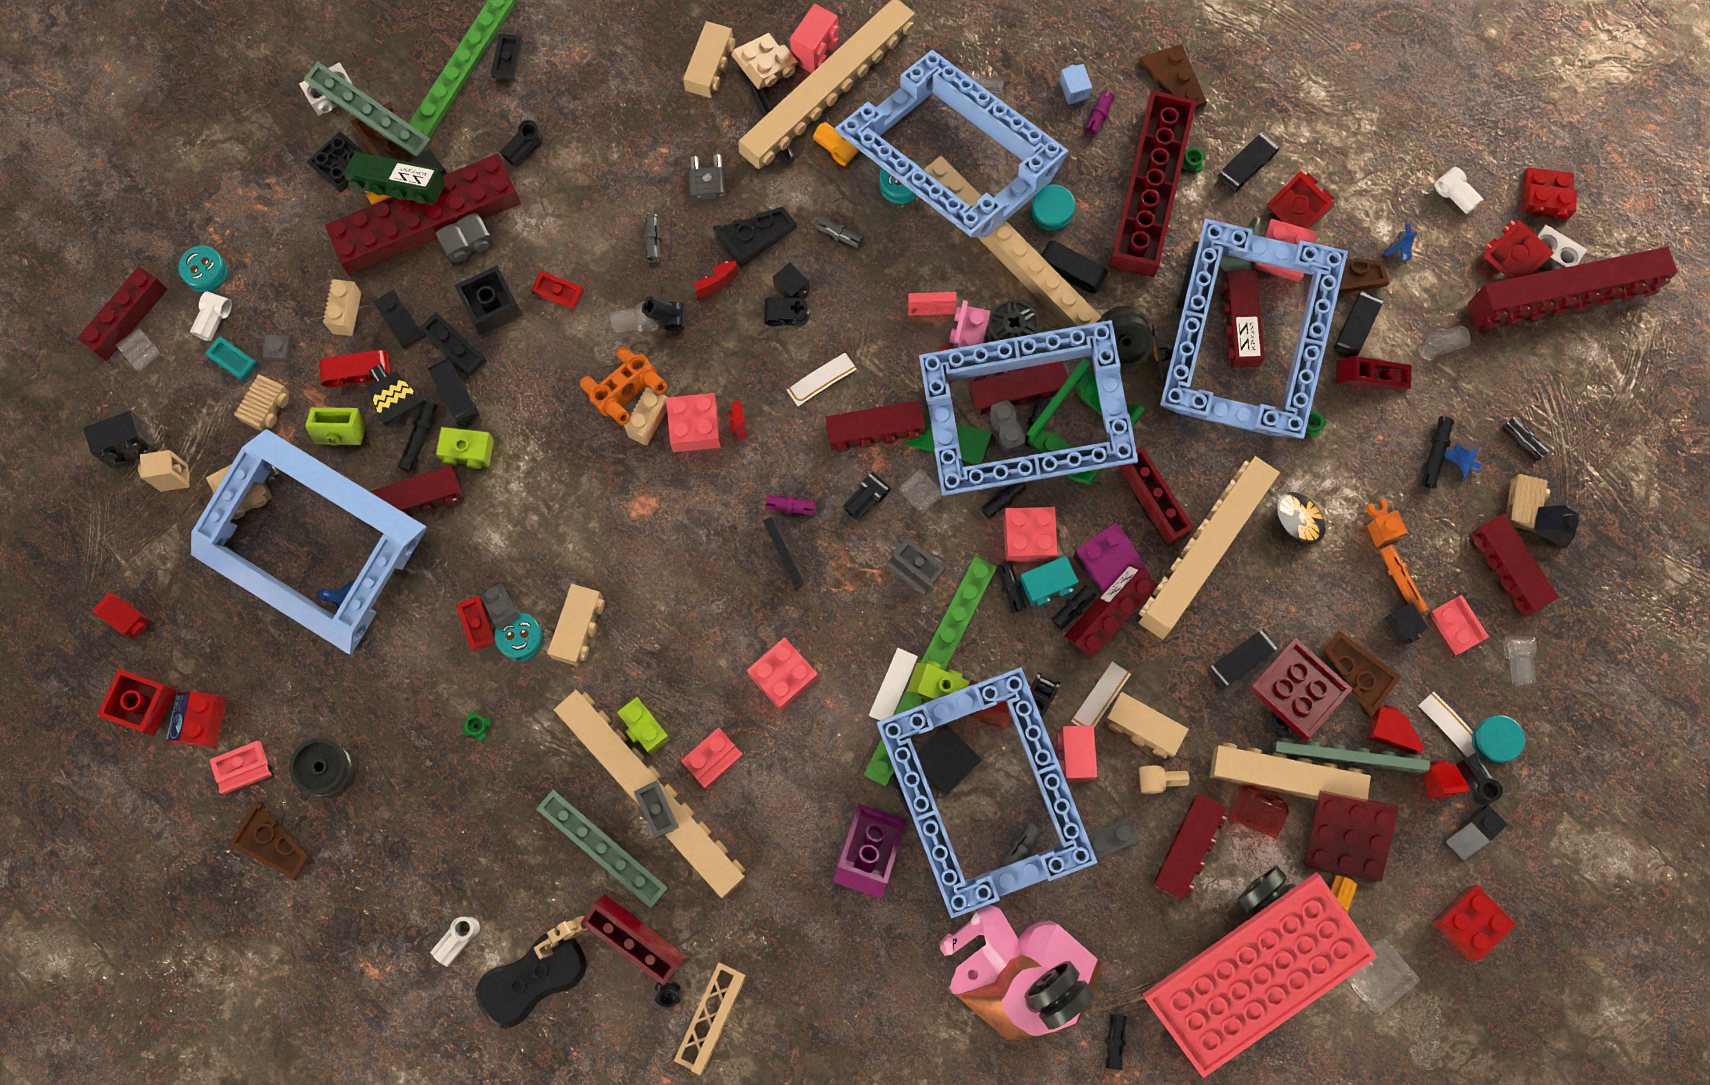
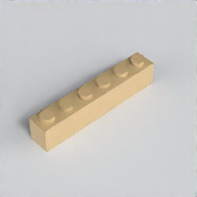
[1209,743,1371,800]

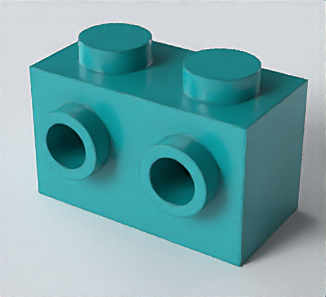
[1019,556,1079,607]

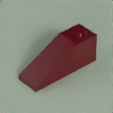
[1336,356,1412,389]

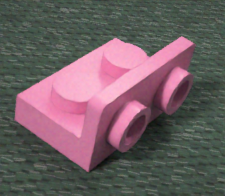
[949,300,990,349]

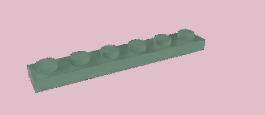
[304,61,432,158]
[1270,738,1430,774]
[536,790,669,909]

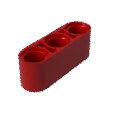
[319,350,390,387]

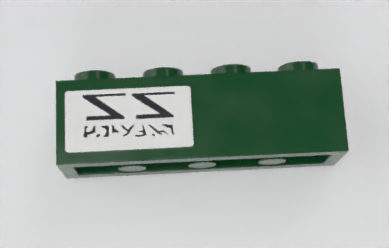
[343,152,446,205]

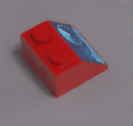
[165,691,226,749]

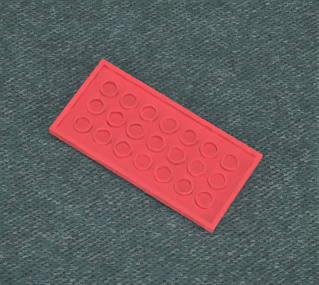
[1142,872,1377,1078]

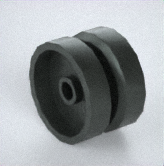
[1099,305,1154,368]
[289,738,355,798]
[1235,866,1296,918]
[1024,961,1095,1030]

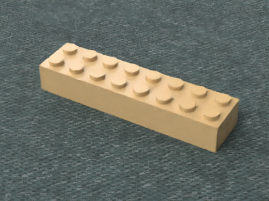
[1138,456,1280,640]

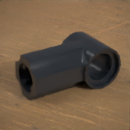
[500,120,543,167]
[642,296,685,332]
[843,472,891,521]
[1456,753,1503,805]

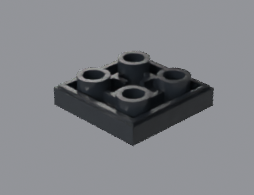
[307,131,366,193]
[917,724,982,796]

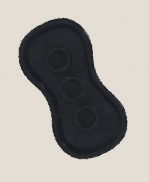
[476,933,586,1028]

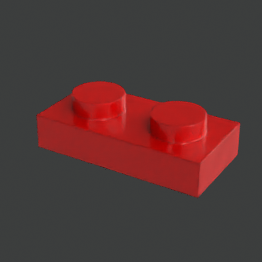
[531,270,584,311]
[728,400,748,440]
[456,596,495,652]

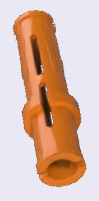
[1378,544,1429,614]

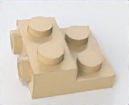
[731,33,798,90]
[206,464,273,519]

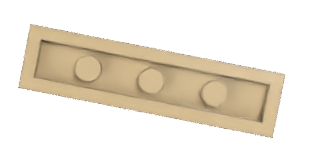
[674,962,747,1075]

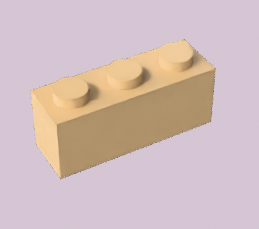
[683,21,736,98]
[547,584,605,667]
[1104,692,1189,759]

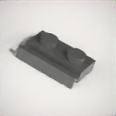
[885,538,946,596]

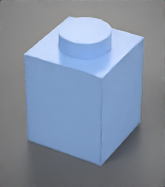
[1059,64,1092,105]

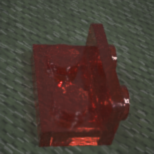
[1228,785,1289,839]

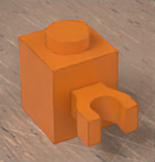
[1365,499,1408,548]

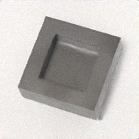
[262,335,292,361]

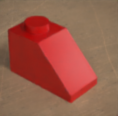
[92,592,150,639]
[1366,705,1424,755]
[1423,760,1469,799]

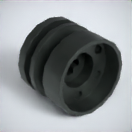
[986,300,1039,343]

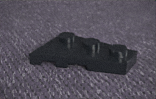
[713,207,797,265]

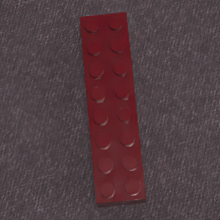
[1109,90,1197,278]
[325,153,521,275]
[1468,246,1678,329]

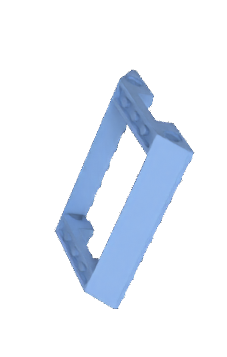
[835,50,1069,237]
[1160,219,1348,439]
[919,320,1138,496]
[191,429,428,655]
[877,667,1097,919]

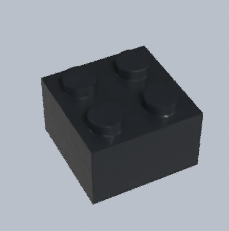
[454,265,522,335]
[83,410,158,468]

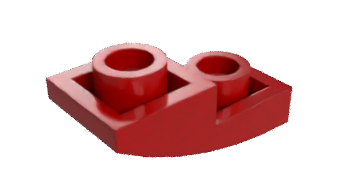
[693,261,738,300]

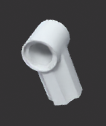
[1434,167,1483,214]
[190,291,232,341]
[430,917,480,967]

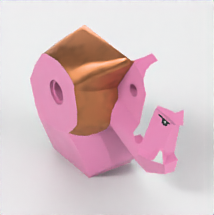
[939,904,1103,1040]

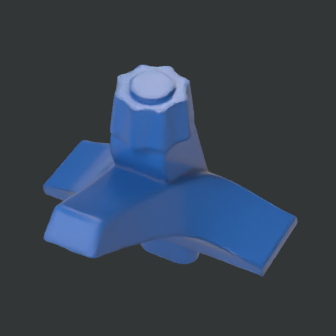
[1382,223,1417,260]
[1444,444,1482,482]
[318,581,354,609]

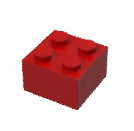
[96,669,176,737]
[1432,885,1516,961]

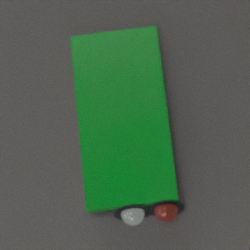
[906,414,996,465]

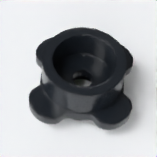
[1265,710,1289,736]
[655,982,681,1008]

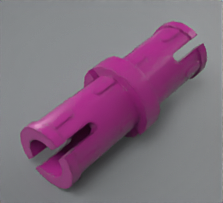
[1083,90,1115,136]
[765,494,815,516]

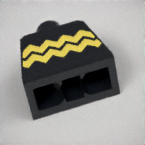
[367,364,423,425]

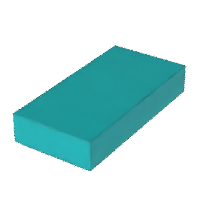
[205,336,258,382]

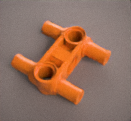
[580,346,667,425]

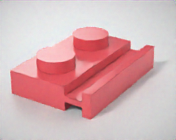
[908,292,957,316]
[1429,595,1489,655]
[681,727,743,789]
[210,741,272,795]

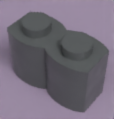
[436,212,493,262]
[989,400,1025,458]

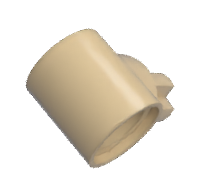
[1139,766,1189,794]

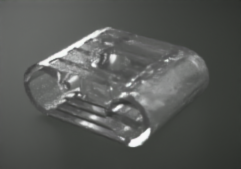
[116,327,162,372]
[897,468,944,515]

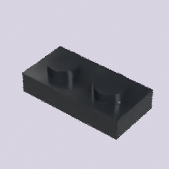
[491,33,523,81]

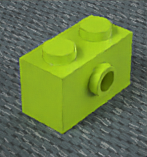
[305,407,366,446]
[436,427,494,469]
[907,660,970,701]
[617,697,671,756]

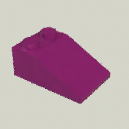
[1073,523,1157,595]
[832,803,906,898]

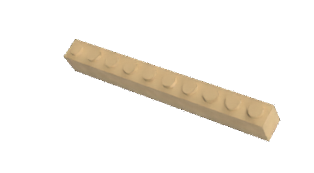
[739,0,915,169]
[924,156,1101,328]
[554,690,746,900]

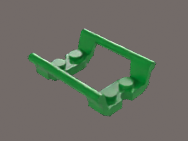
[1027,359,1145,485]

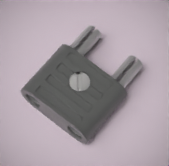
[689,154,727,200]

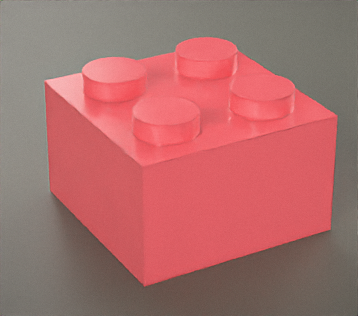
[790,3,840,73]
[1253,219,1317,282]
[666,393,721,452]
[1003,507,1058,563]
[747,637,818,712]
[1054,725,1097,784]

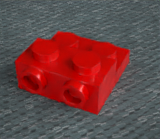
[1522,167,1577,220]
[1266,171,1334,229]
[1483,220,1555,279]

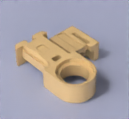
[534,916,588,959]

